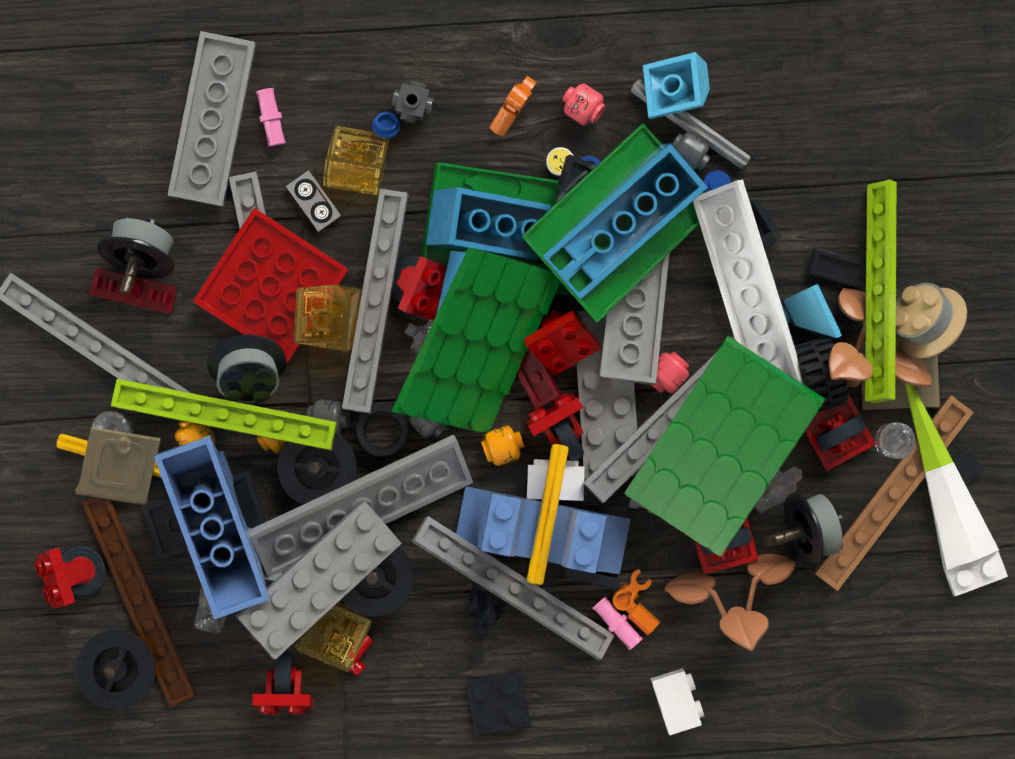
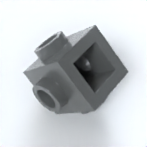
[392,81,434,123]

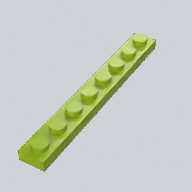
[865,179,897,404]
[111,379,338,451]

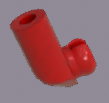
[345,634,373,676]

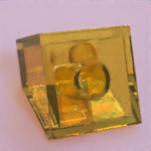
[323,126,390,195]
[294,285,361,351]
[294,602,372,672]

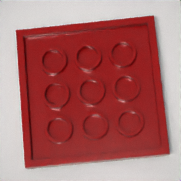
[193,208,349,363]

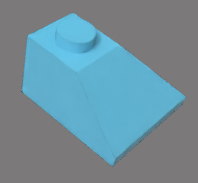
[643,52,710,119]
[781,284,842,340]

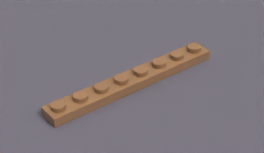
[814,395,974,591]

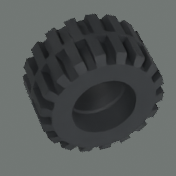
[794,336,849,413]

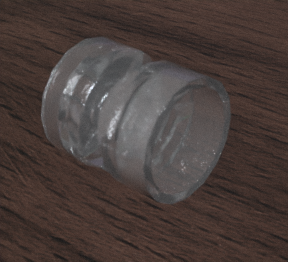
[92,411,134,434]
[873,422,916,459]

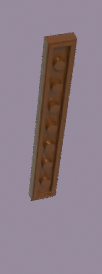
[81,497,197,708]

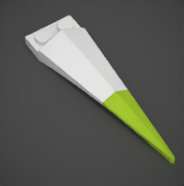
[904,383,1008,596]

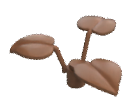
[829,288,932,388]
[665,554,795,651]

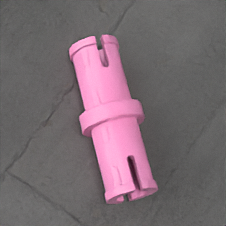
[256,88,286,147]
[592,596,643,650]

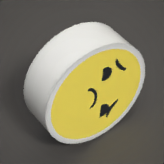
[546,147,573,176]

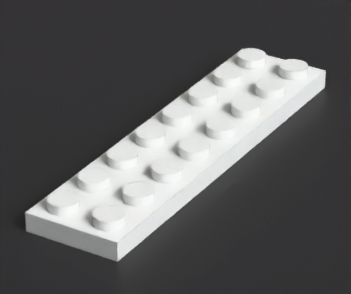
[693,180,806,386]

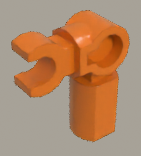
[490,76,537,137]
[611,569,660,636]

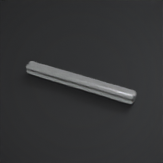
[631,79,750,169]

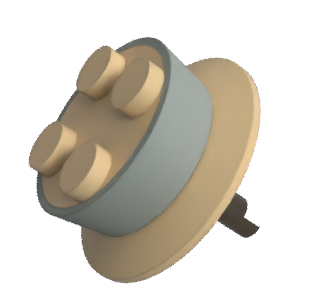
[896,283,967,358]

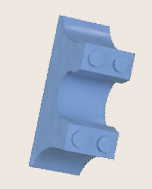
[154,435,270,619]
[456,486,630,574]

